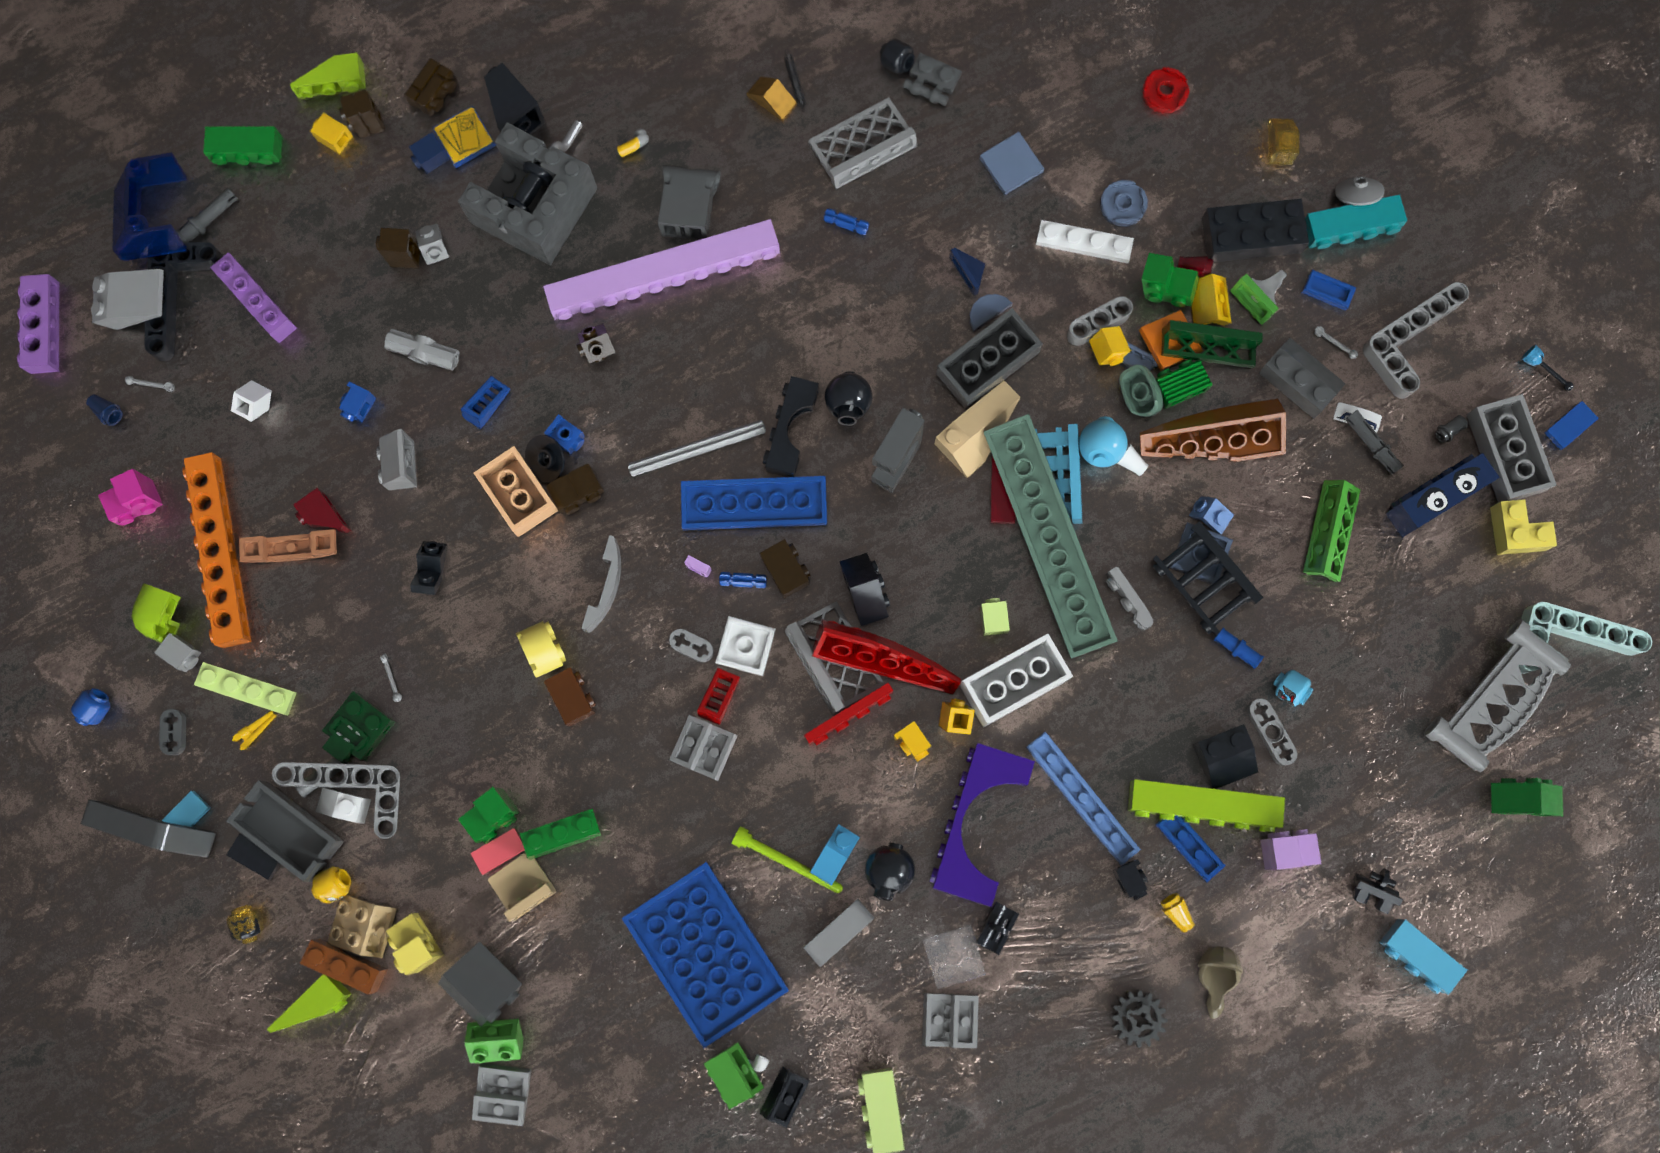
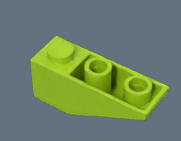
[290,53,366,98]

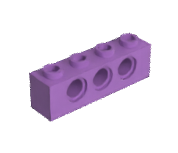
[210,252,297,343]
[17,274,59,374]

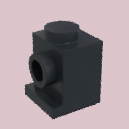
[1112,859,1148,900]

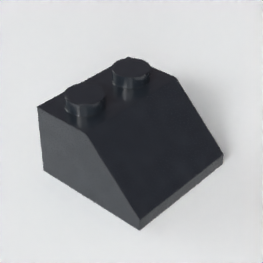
[1192,724,1259,789]

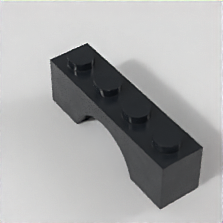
[763,376,819,477]

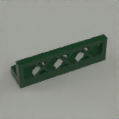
[1161,320,1263,368]

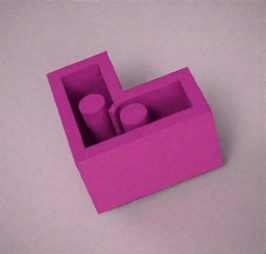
[98,469,163,525]

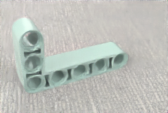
[1519,602,1652,674]

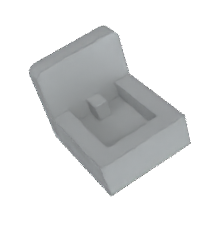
[415,223,449,265]

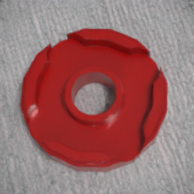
[1142,67,1190,113]

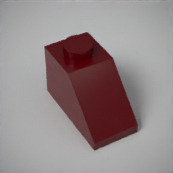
[293,488,351,533]

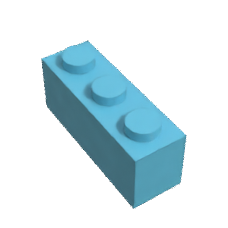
[1379,919,1467,994]

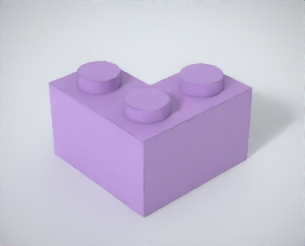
[1260,829,1321,870]

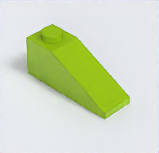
[267,974,351,1033]

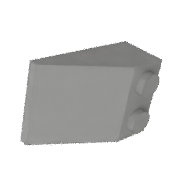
[91,269,164,330]

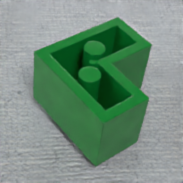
[1141,253,1199,307]
[1491,778,1563,816]
[458,787,521,844]

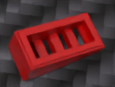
[697,668,740,725]

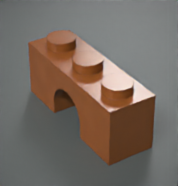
[300,938,388,995]

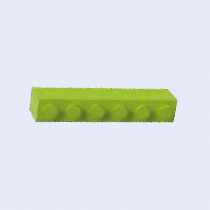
[1127,779,1285,833]

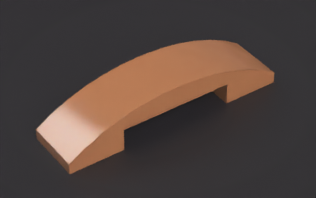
[239,529,337,563]

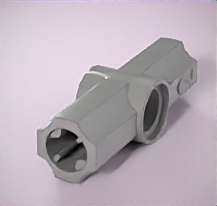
[384,329,460,371]

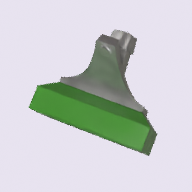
[1230,270,1287,325]

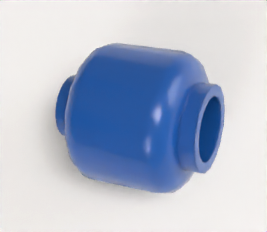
[71,688,111,726]

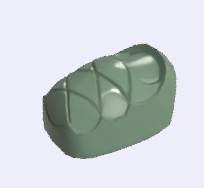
[1120,365,1163,417]

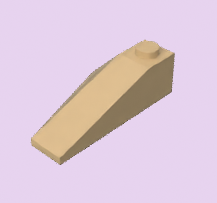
[935,381,1021,478]

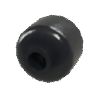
[880,39,915,74]

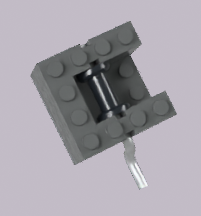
[458,120,597,266]

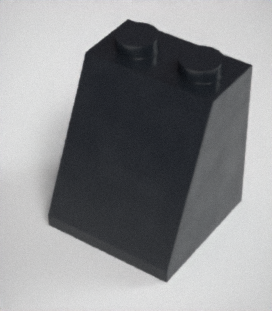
[484,62,546,135]

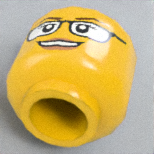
[311,866,351,904]

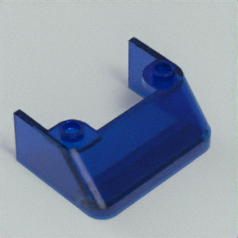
[112,152,187,261]

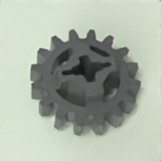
[1110,990,1168,1048]

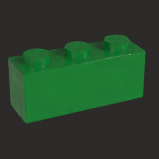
[203,126,282,165]
[520,809,601,860]

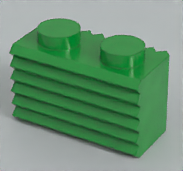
[1156,359,1212,409]

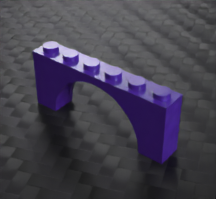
[929,743,1035,907]

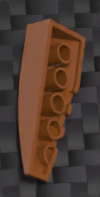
[1139,398,1286,461]

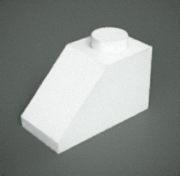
[316,788,371,824]

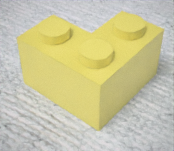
[1490,500,1557,555]
[386,913,444,975]

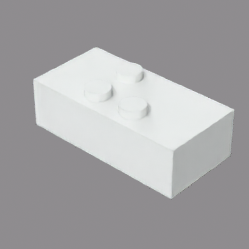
[959,634,1073,728]

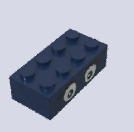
[1386,453,1500,538]

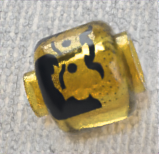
[226,904,264,944]

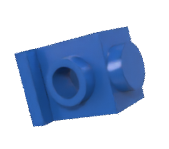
[339,381,376,422]
[544,414,585,455]

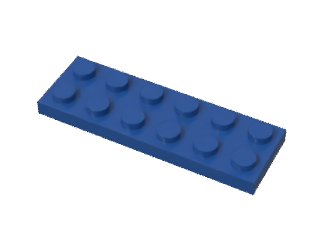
[681,476,827,530]

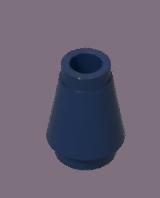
[86,394,123,426]

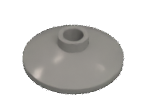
[1335,176,1385,206]

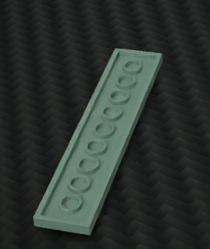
[984,414,1118,659]

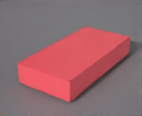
[471,828,525,875]

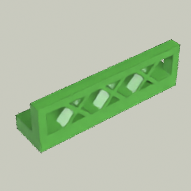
[1303,480,1361,582]

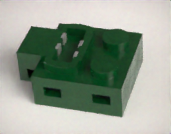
[322,691,396,764]

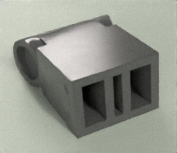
[658,165,721,240]

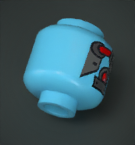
[1274,669,1313,706]

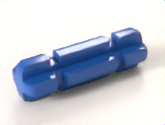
[824,208,869,235]
[719,572,767,588]

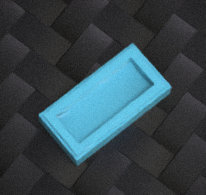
[161,791,211,827]

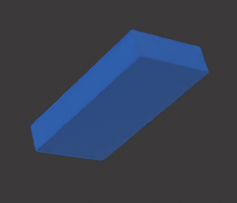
[1302,269,1357,311]
[1544,401,1599,450]

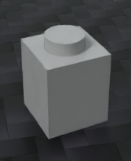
[154,633,202,672]

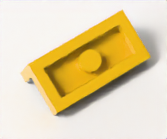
[1192,274,1232,326]

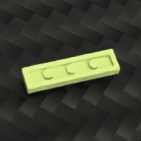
[194,662,297,716]

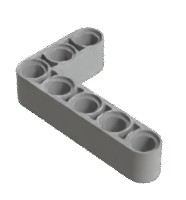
[1363,282,1469,399]
[272,762,400,839]

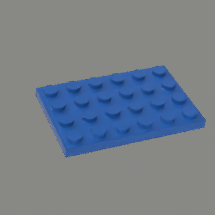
[622,862,789,1048]

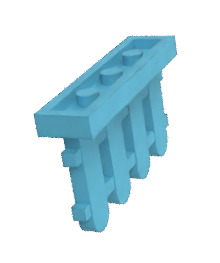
[1035,424,1083,524]

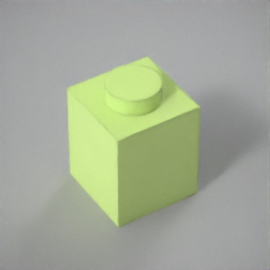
[980,598,1010,636]

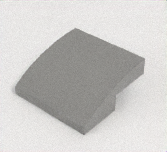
[669,715,738,781]
[922,993,979,1048]
[472,1063,531,1126]

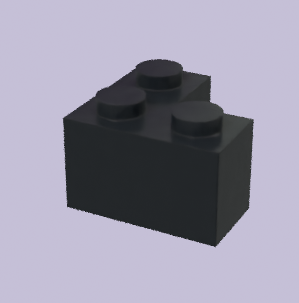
[839,553,890,626]

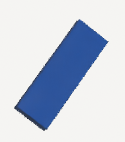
[1155,816,1226,882]

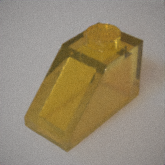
[1268,118,1299,165]

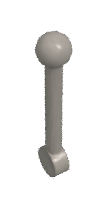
[1314,326,1358,359]
[124,376,175,392]
[380,653,402,702]

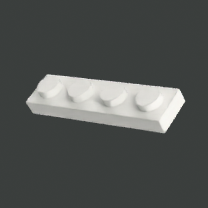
[1036,220,1134,263]

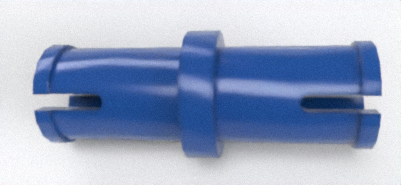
[1214,628,1264,669]

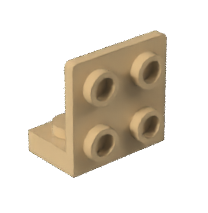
[488,853,557,922]
[328,895,397,958]

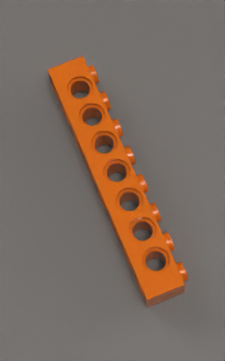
[182,452,252,648]

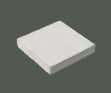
[715,616,776,676]

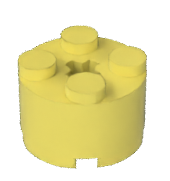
[516,621,566,678]

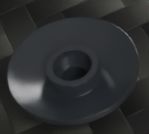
[525,435,565,483]

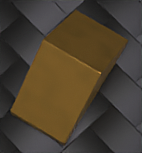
[746,76,797,122]

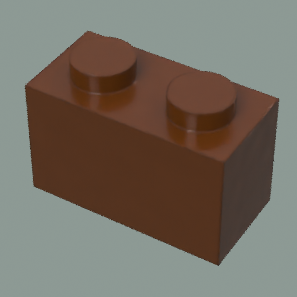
[544,667,596,727]

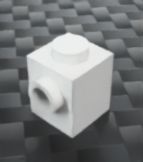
[231,380,272,422]

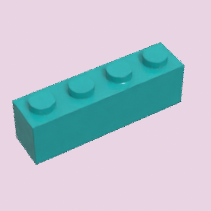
[1305,194,1407,249]

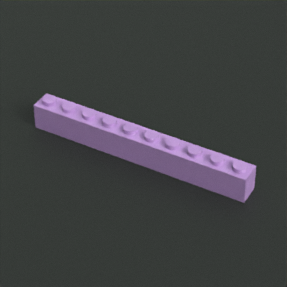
[543,219,780,320]

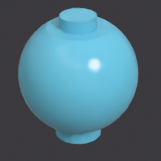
[1079,416,1128,468]

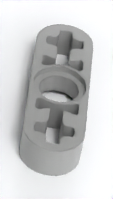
[1247,699,1297,766]

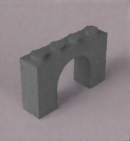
[871,408,925,493]

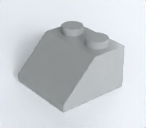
[376,429,417,490]

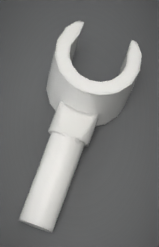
[748,1054,769,1072]

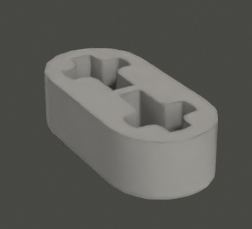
[669,629,714,663]

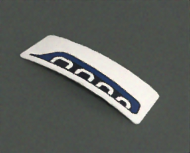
[1334,402,1382,433]

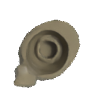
[1198,946,1243,1019]

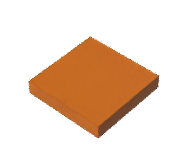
[1139,310,1203,371]

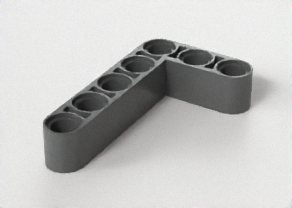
[80,799,216,858]

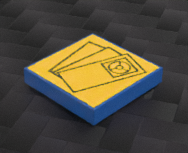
[432,106,496,168]

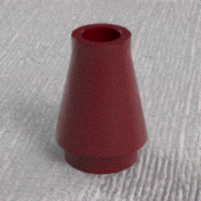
[1178,256,1214,278]

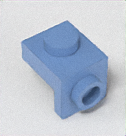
[1189,496,1234,535]

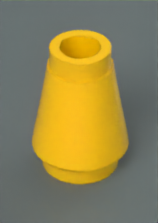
[1161,893,1195,933]

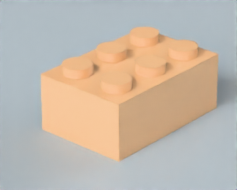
[474,446,558,537]

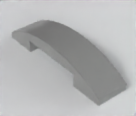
[581,535,621,633]

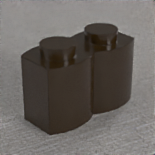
[546,463,604,515]

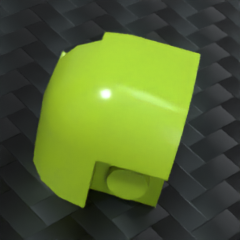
[131,583,181,643]

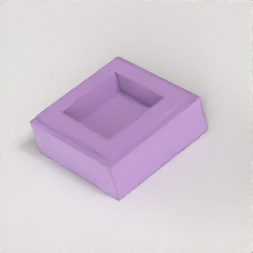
[684,555,712,578]

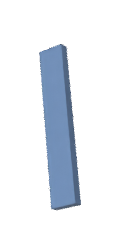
[1025,732,1141,866]

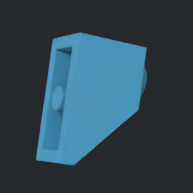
[810,824,860,886]

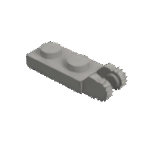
[1106,567,1154,630]

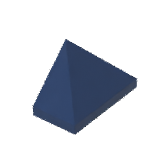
[949,247,985,296]

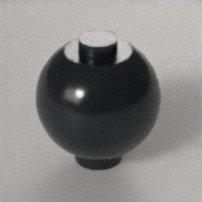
[825,371,873,426]
[865,842,915,902]

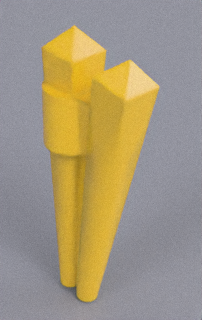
[232,711,276,750]

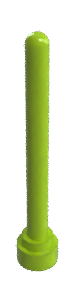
[731,826,843,893]

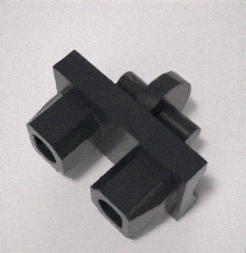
[1352,868,1403,914]
[976,902,1019,955]

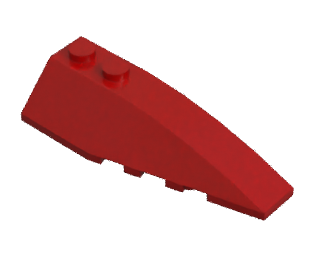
[812,620,961,694]

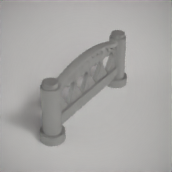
[1424,619,1571,772]

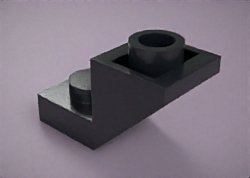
[410,541,447,595]

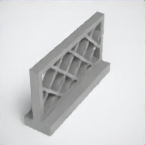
[808,98,917,189]
[784,601,885,716]

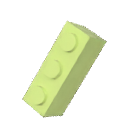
[858,1067,904,1153]

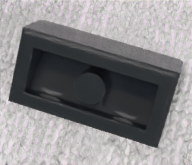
[760,1067,810,1128]

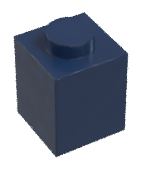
[409,132,450,174]

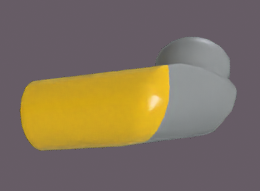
[617,129,649,157]

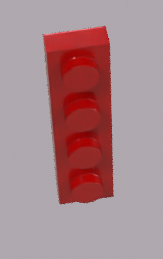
[804,683,894,746]

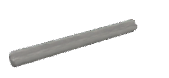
[628,420,766,476]

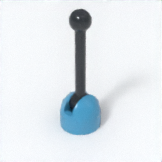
[1521,345,1574,391]

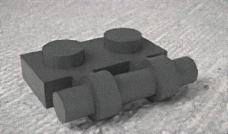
[903,53,962,105]

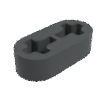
[159,709,187,756]

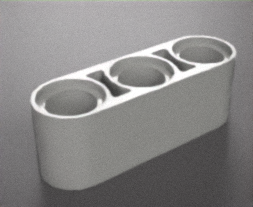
[1067,296,1133,346]
[803,899,874,967]

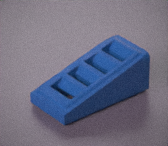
[461,376,510,429]

